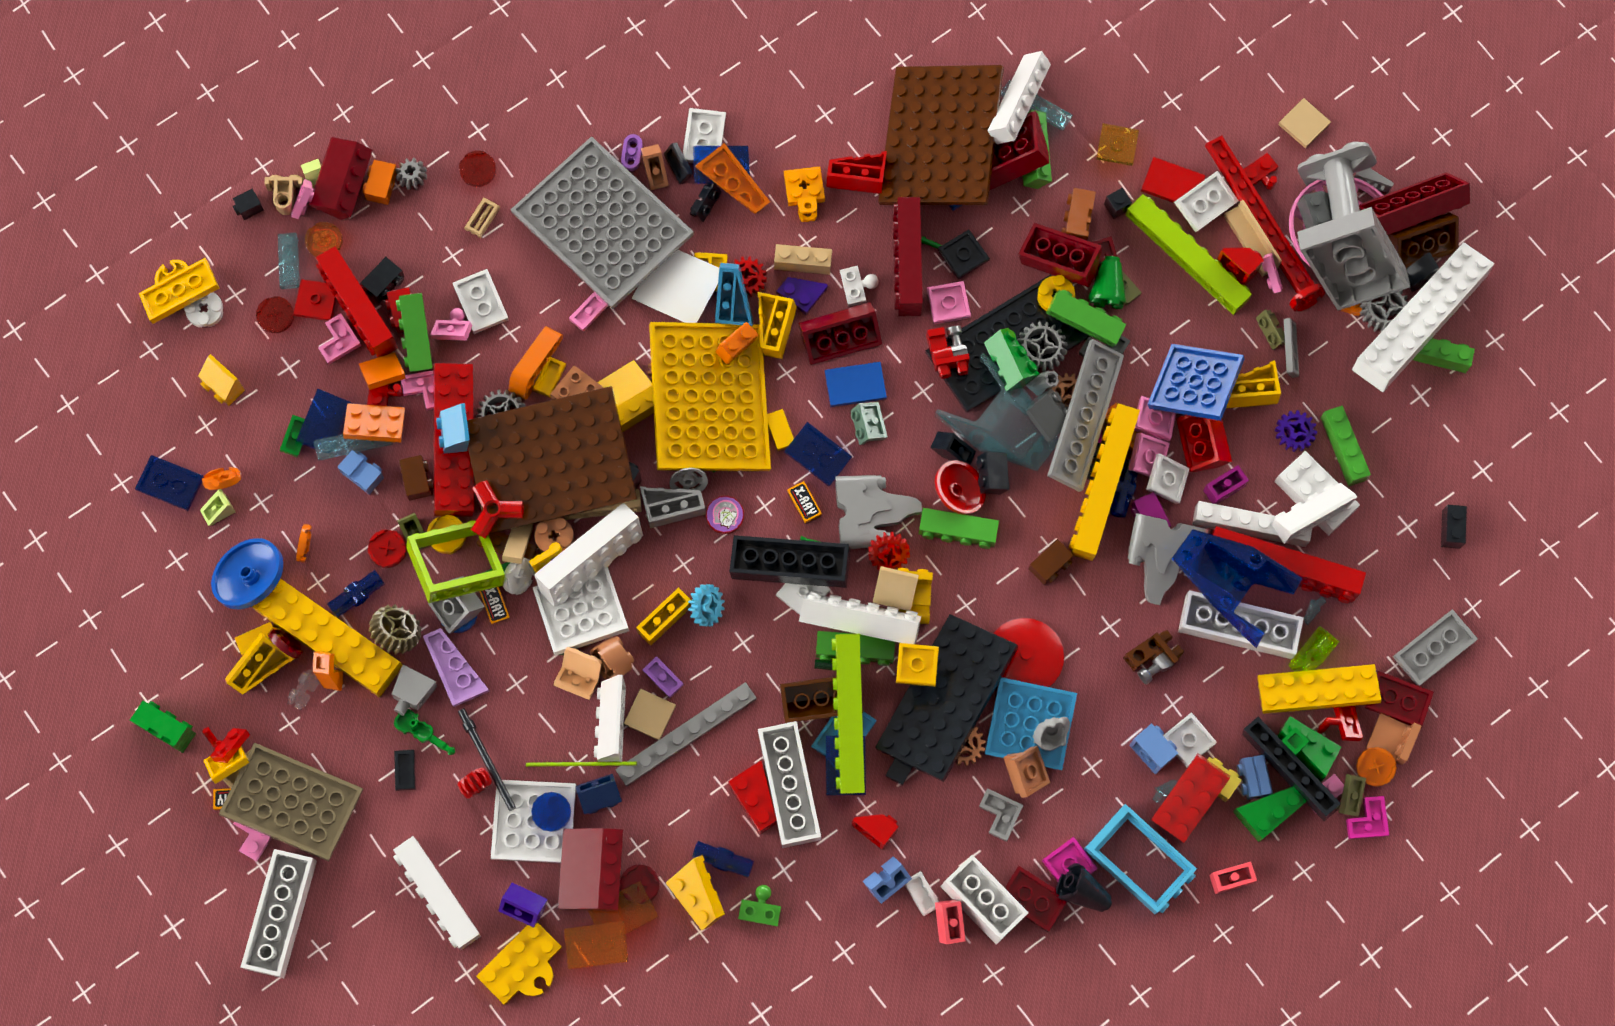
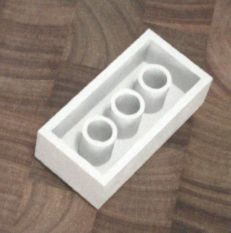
[1274,451,1360,536]

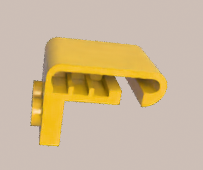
[897,568,933,624]

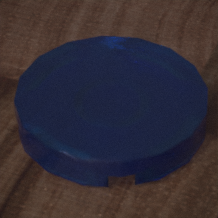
[531,792,571,832]

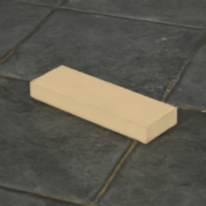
[502,524,533,564]

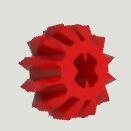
[457,768,492,799]

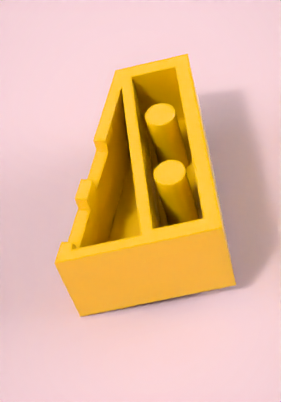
[225,632,295,694]

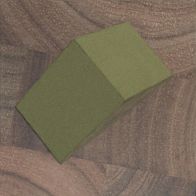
[397,513,427,550]

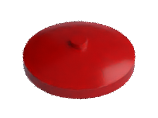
[994,618,1064,687]

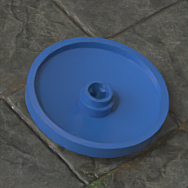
[211,538,284,610]

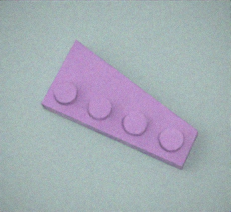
[423,628,489,707]

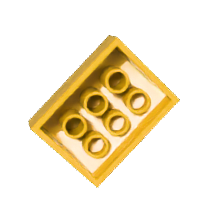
[597,360,654,432]

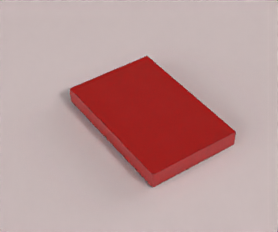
[1141,157,1206,203]

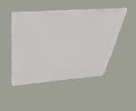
[632,250,719,323]

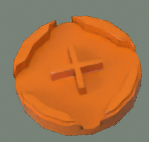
[202,467,241,490]
[296,524,312,563]
[1356,747,1397,787]

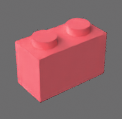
[1209,862,1257,894]
[935,900,966,944]

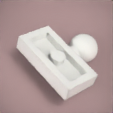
[840,265,879,307]

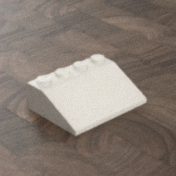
[594,675,626,762]

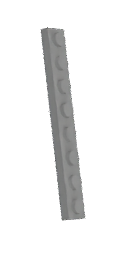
[615,682,757,787]

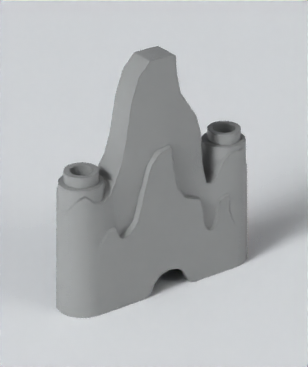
[835,475,922,549]
[1128,513,1209,605]

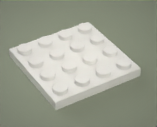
[532,567,629,656]
[491,780,576,863]

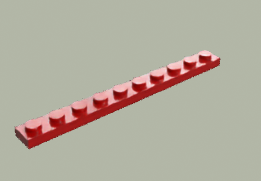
[1205,135,1314,294]

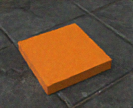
[359,352,406,390]

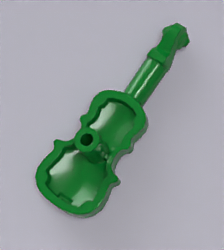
[394,709,455,755]

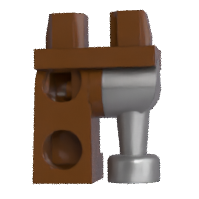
[1123,630,1184,685]

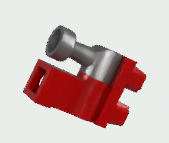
[926,325,970,379]

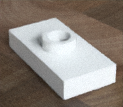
[905,871,939,916]

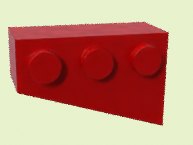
[826,151,887,194]
[728,761,777,834]

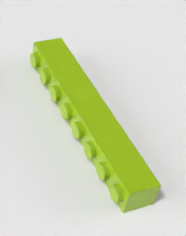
[1126,194,1252,315]
[832,634,865,793]

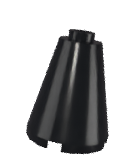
[1056,863,1112,912]

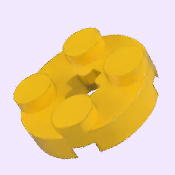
[1037,275,1075,311]
[427,515,466,554]

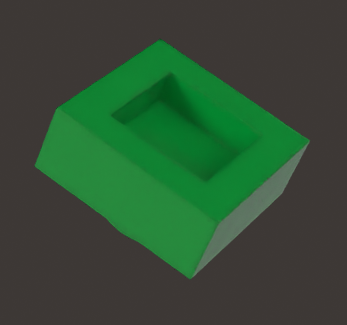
[1281,727,1310,755]

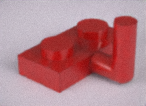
[1243,153,1279,190]
[367,384,403,406]
[1317,706,1363,741]
[202,727,250,763]

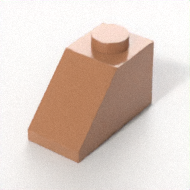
[640,144,669,190]

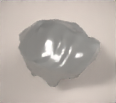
[1033,717,1070,751]

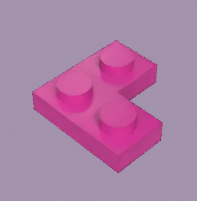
[1346,796,1389,839]

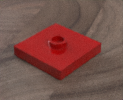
[293,279,336,321]

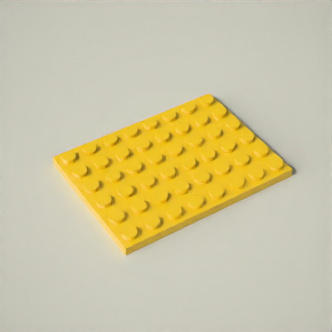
[649,322,771,471]

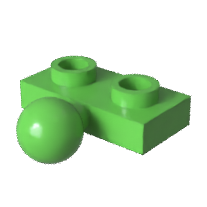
[738,885,781,926]

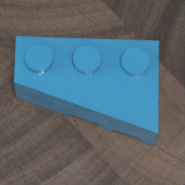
[715,263,754,326]

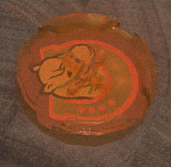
[305,222,343,257]

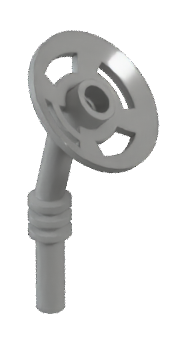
[669,468,708,492]

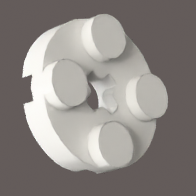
[184,292,223,328]

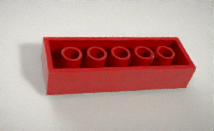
[316,246,398,358]

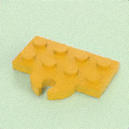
[139,258,220,324]
[476,922,562,1005]

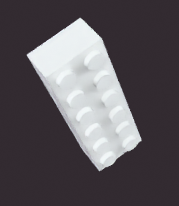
[534,503,643,607]
[1178,590,1304,659]
[799,591,921,644]
[758,721,821,848]
[241,849,317,978]

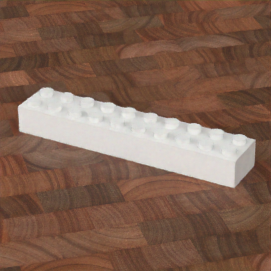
[1352,242,1495,392]

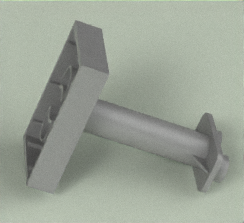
[1297,142,1410,310]

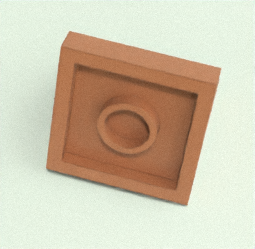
[1003,746,1050,798]

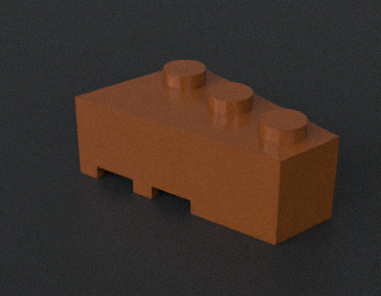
[1061,188,1096,240]

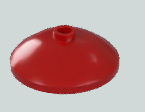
[935,460,986,515]

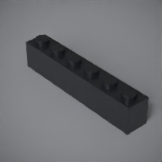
[1242,716,1341,821]

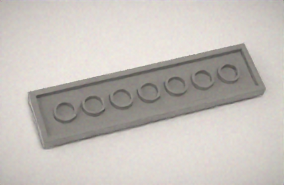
[1047,339,1124,492]

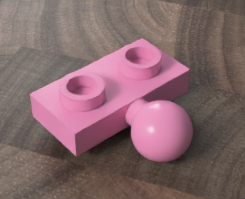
[431,308,472,340]

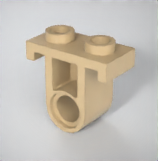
[265,175,304,215]

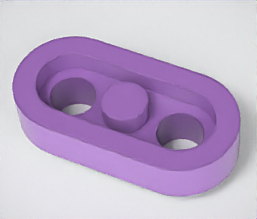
[621,134,643,171]

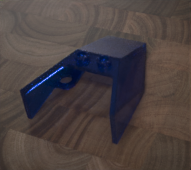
[1172,529,1303,648]

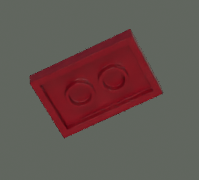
[1365,671,1434,728]
[1005,866,1067,932]

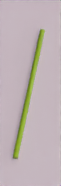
[526,761,637,767]

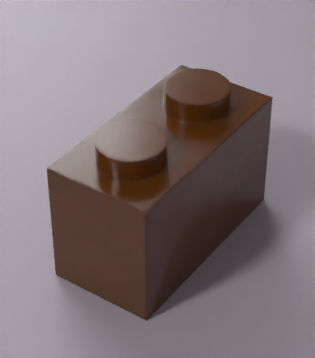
[399,455,434,501]
[1028,539,1074,585]

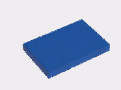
[825,362,887,407]

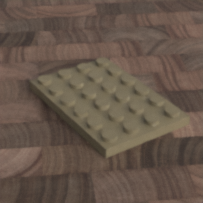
[219,743,363,862]

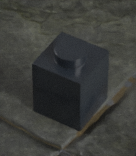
[1104,187,1132,219]
[232,188,264,220]

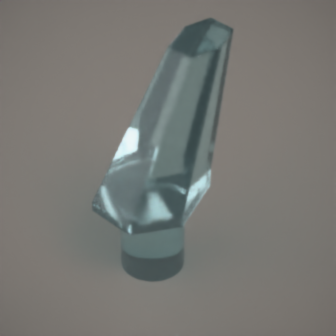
[1304,597,1326,625]
[1152,780,1177,803]

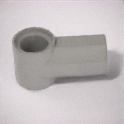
[1026,370,1059,396]

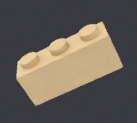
[774,244,832,275]

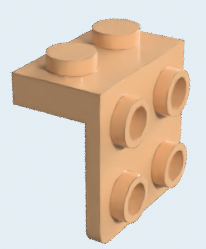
[554,647,602,700]

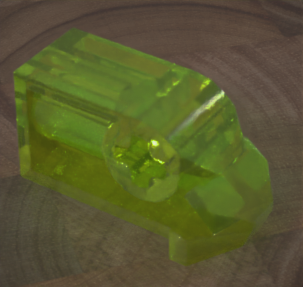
[1288,626,1340,671]

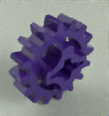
[1275,410,1317,452]

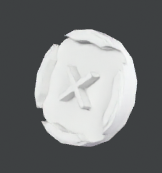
[503,558,535,595]

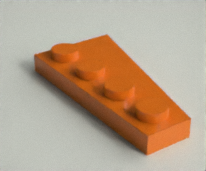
[694,143,770,214]

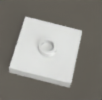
[1146,454,1190,504]
[776,583,830,615]
[1163,712,1217,768]

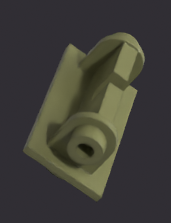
[1256,309,1285,350]

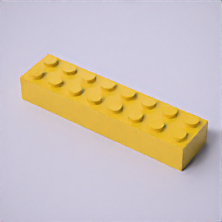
[1069,403,1140,561]
[252,578,402,698]

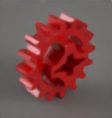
[734,256,767,297]
[868,532,910,571]

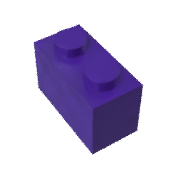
[498,883,548,928]

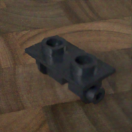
[690,182,722,222]

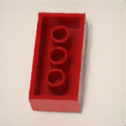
[1151,753,1230,843]

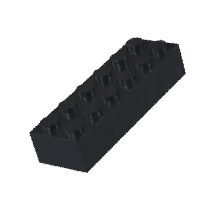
[729,535,851,588]

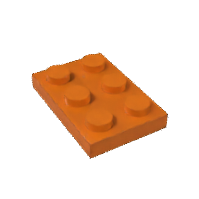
[343,404,405,443]

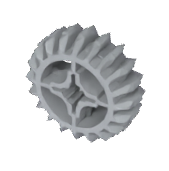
[1359,290,1408,332]
[1017,321,1067,372]
[476,389,525,418]

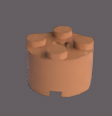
[535,518,575,560]
[590,636,634,680]

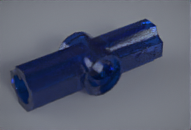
[1109,459,1138,518]
[327,570,385,618]
[692,841,754,878]

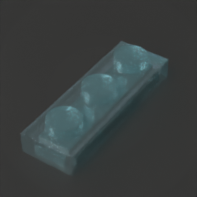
[278,233,300,289]

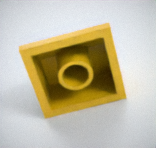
[198,354,245,406]

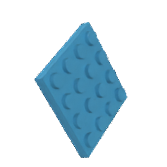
[985,678,1077,770]

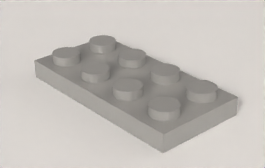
[1393,609,1478,686]

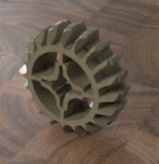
[369,604,422,655]

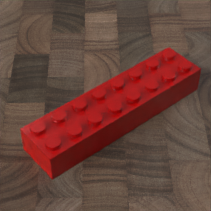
[433,363,474,517]
[1204,526,1366,604]

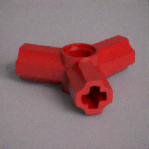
[471,480,524,539]

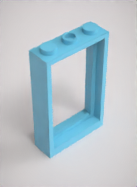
[1084,804,1197,914]

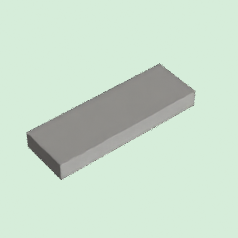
[1284,318,1299,378]

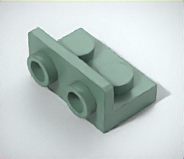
[851,402,888,445]

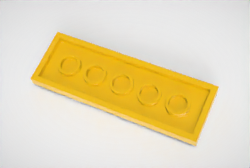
[1257,664,1381,714]

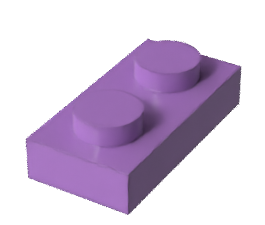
[642,656,684,698]

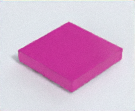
[1042,837,1098,882]

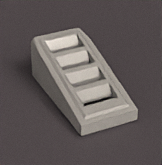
[1354,168,1394,193]

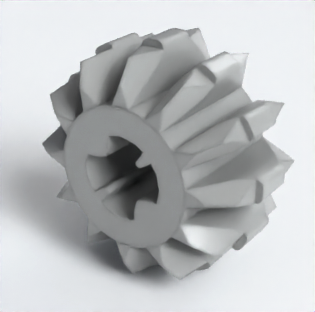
[396,158,427,190]

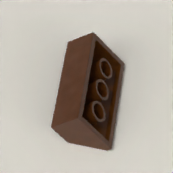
[1388,212,1459,269]
[780,677,863,723]

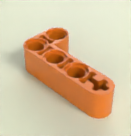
[508,326,563,400]

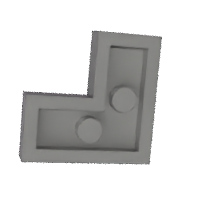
[979,788,1023,842]

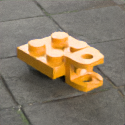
[784,167,825,222]

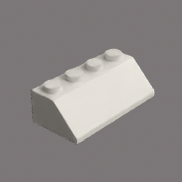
[1272,483,1357,544]
[940,855,1028,945]

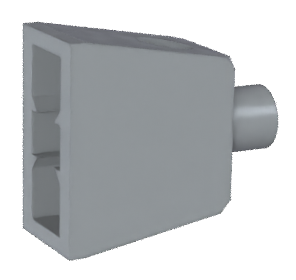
[392,665,437,716]

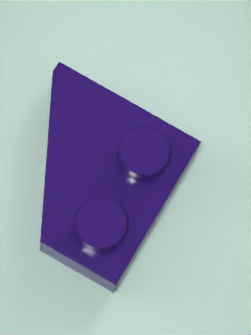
[776,277,828,315]

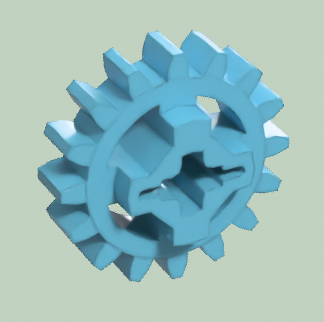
[688,584,725,626]

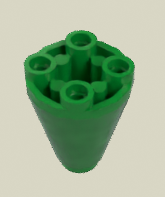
[1088,256,1126,309]

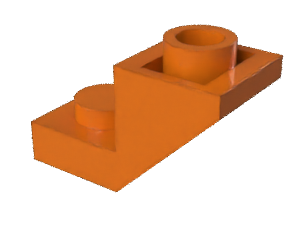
[313,651,343,691]

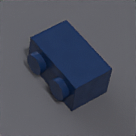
[575,774,622,814]

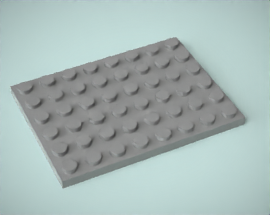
[511,136,694,309]

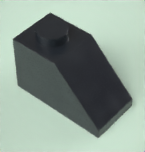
[1407,252,1439,292]
[930,431,977,465]

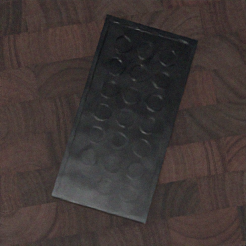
[925,274,1091,413]
[875,614,1018,782]

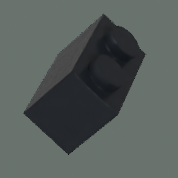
[360,256,405,303]
[976,451,1010,495]
[1441,504,1467,549]

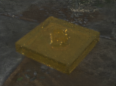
[1096,123,1139,166]

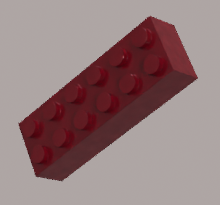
[1359,172,1470,235]
[893,197,923,316]

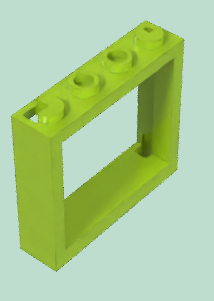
[406,521,505,603]

